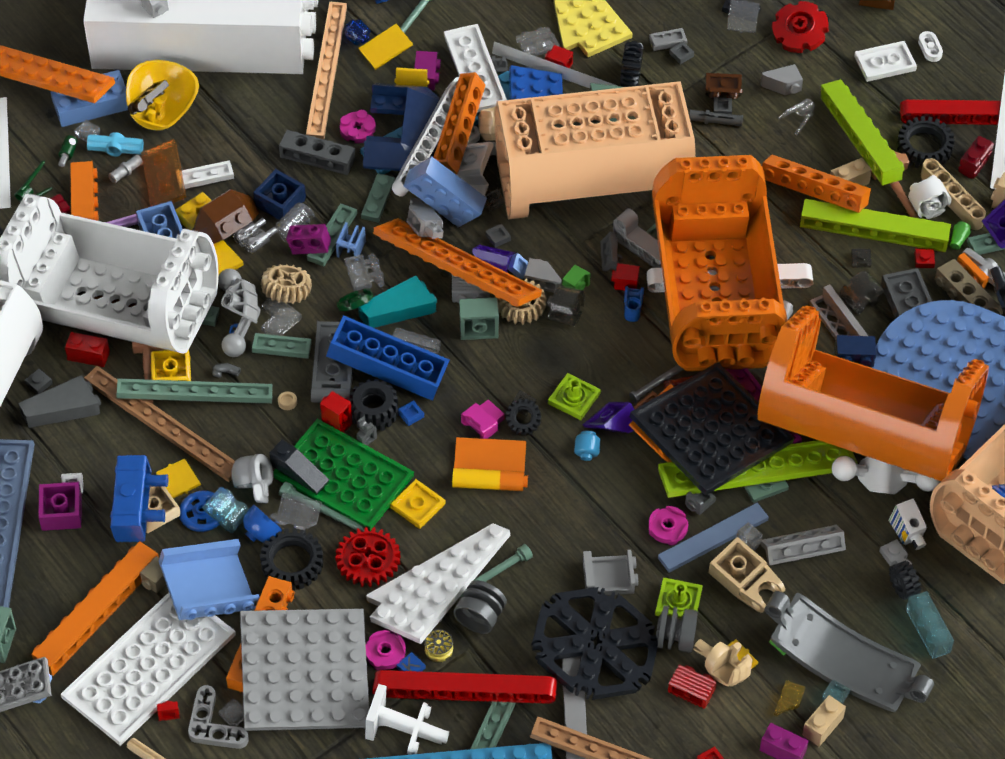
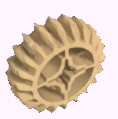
[261,264,312,304]
[496,278,546,325]

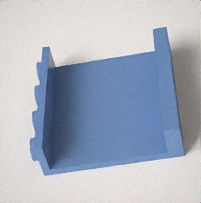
[159,539,260,620]

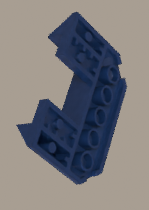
[363,83,440,171]

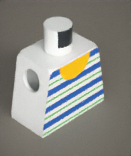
[888,499,927,550]

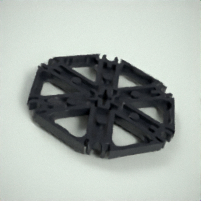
[531,587,658,700]

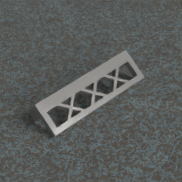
[809,284,868,340]
[761,525,846,566]

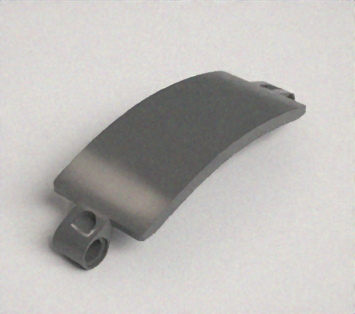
[764,591,934,712]

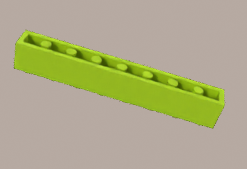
[821,79,904,185]
[800,199,951,252]

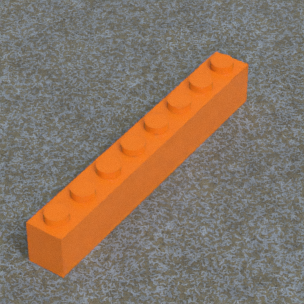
[32,541,159,677]

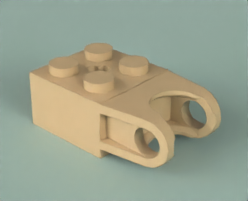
[708,537,785,613]

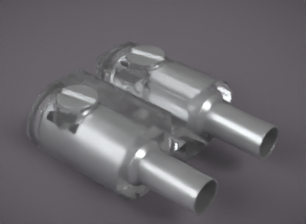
[233,218,278,254]

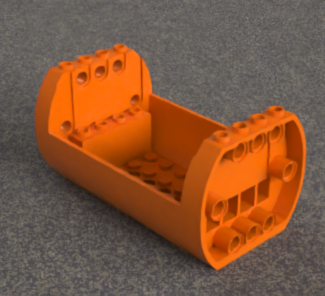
[652,155,788,371]
[758,306,989,481]

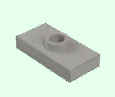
[649,28,687,51]

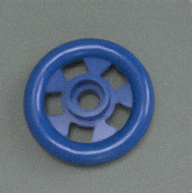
[179,491,226,532]

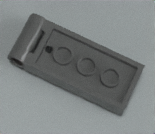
[881,268,932,319]
[311,321,353,403]

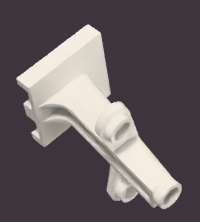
[365,684,449,755]

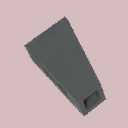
[18,375,101,428]

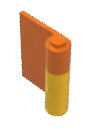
[452,437,528,491]

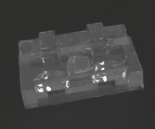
[516,27,559,56]
[345,253,385,291]

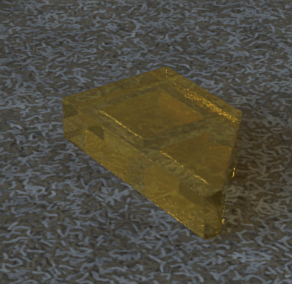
[774,680,806,716]

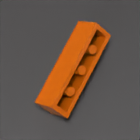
[71,161,99,221]

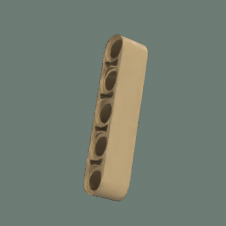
[921,158,986,230]

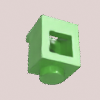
[562,265,590,297]

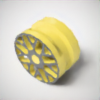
[424,629,453,662]

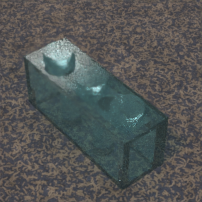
[906,591,954,659]

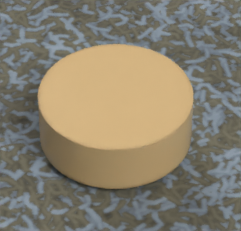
[278,391,297,410]

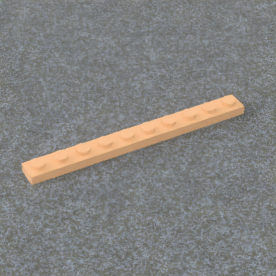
[306,2,347,140]

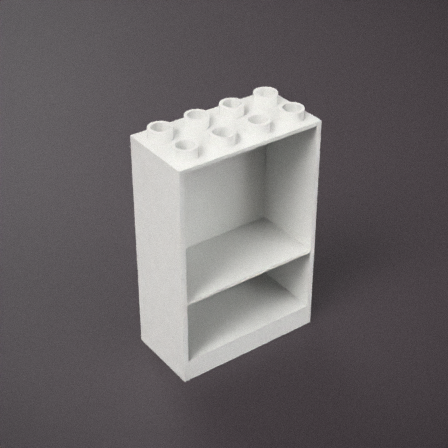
[84,0,318,74]

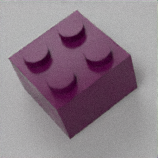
[39,482,82,531]

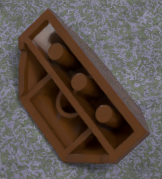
[192,189,260,244]

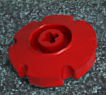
[772,1,829,53]

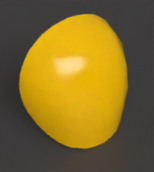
[126,60,199,130]

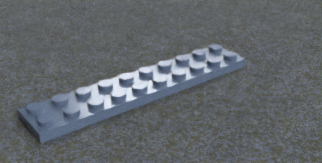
[0,439,35,608]

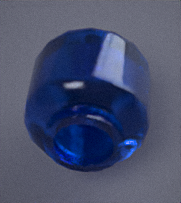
[344,19,370,46]

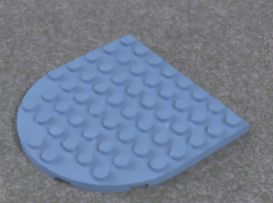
[872,300,1005,459]

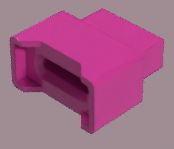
[461,400,505,439]

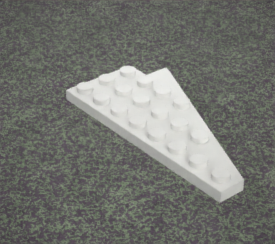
[366,523,510,644]

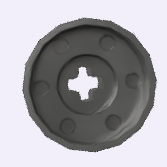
[454,580,507,634]
[656,605,698,653]

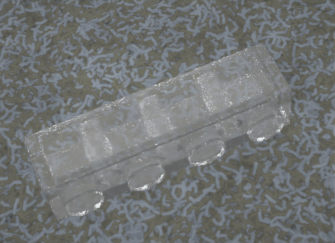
[393,328,441,355]

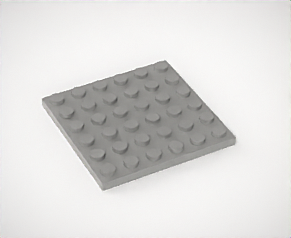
[240,609,369,731]

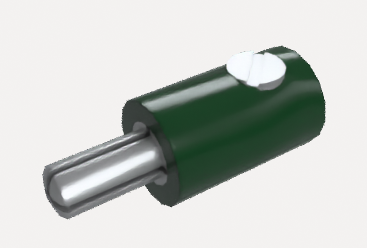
[58,135,78,167]

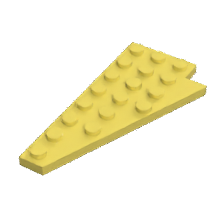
[553,0,632,57]

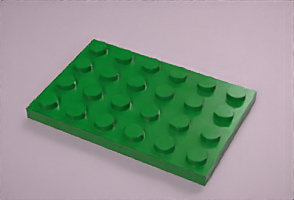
[273,419,414,531]

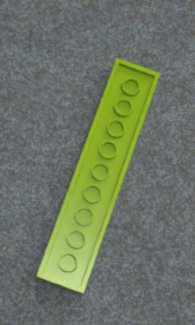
[658,440,858,498]

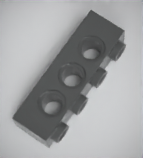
[279,130,355,175]

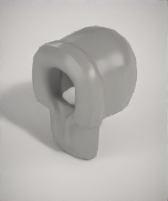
[231,454,273,504]

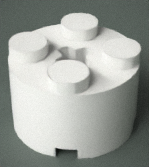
[908,175,951,219]

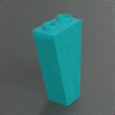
[358,275,437,328]

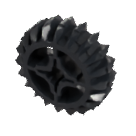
[620,41,643,87]

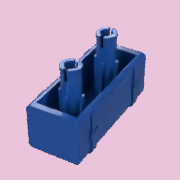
[110,455,169,542]

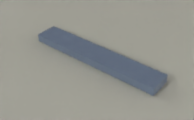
[658,503,769,573]

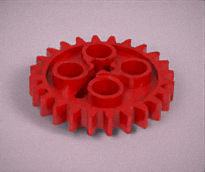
[335,527,401,587]

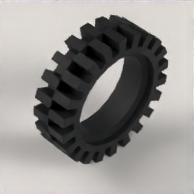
[897,116,955,168]
[260,528,323,590]

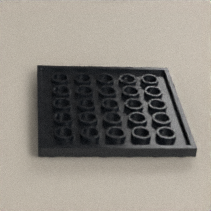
[629,362,794,495]

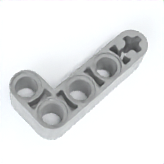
[613,209,661,268]

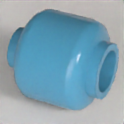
[574,431,600,461]

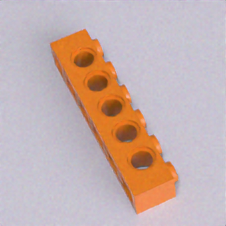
[434,72,486,174]
[762,155,871,213]
[226,576,295,692]

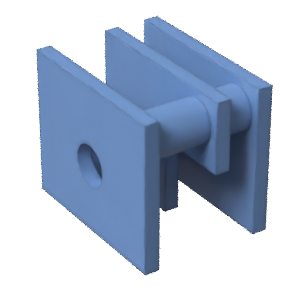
[336,222,366,262]

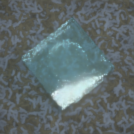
[822,679,851,704]

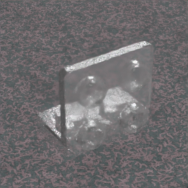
[270,493,322,530]

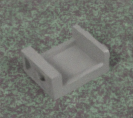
[583,550,638,595]

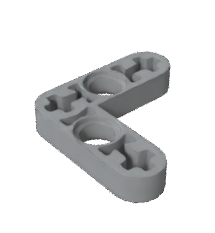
[188,685,249,749]

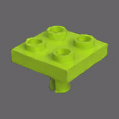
[548,373,601,420]
[655,577,703,617]

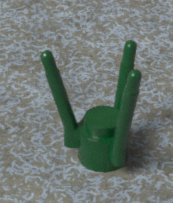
[14,161,53,202]

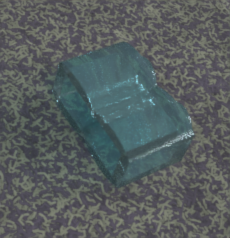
[202,487,248,533]

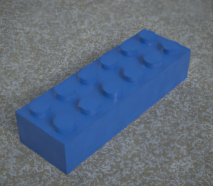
[326,315,449,401]

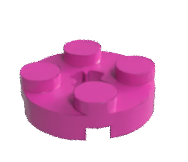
[340,110,376,144]
[648,506,688,545]
[365,630,406,671]

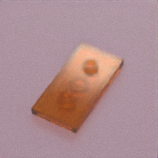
[141,139,186,207]

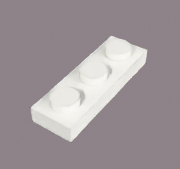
[176,160,234,190]

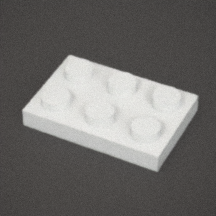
[854,41,917,82]

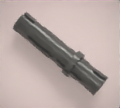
[689,109,743,127]

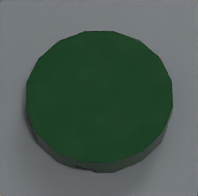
[336,288,374,311]

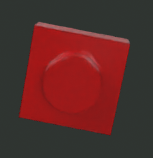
[914,249,935,268]
[157,701,180,721]

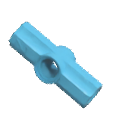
[87,132,144,157]

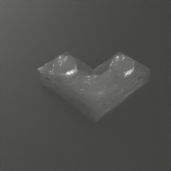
[261,298,302,336]

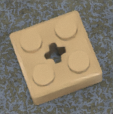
[146,487,180,533]

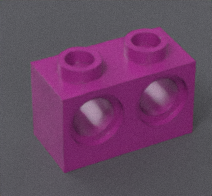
[286,224,331,254]

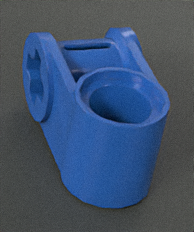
[624,286,644,322]

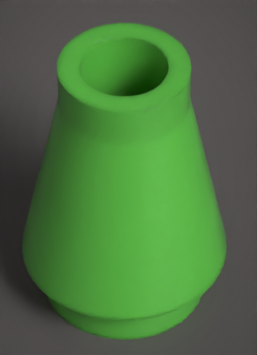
[950,221,971,250]

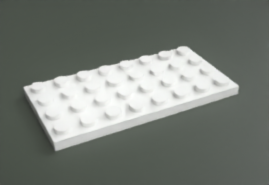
[61,593,236,746]

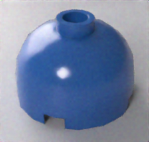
[243,504,282,543]

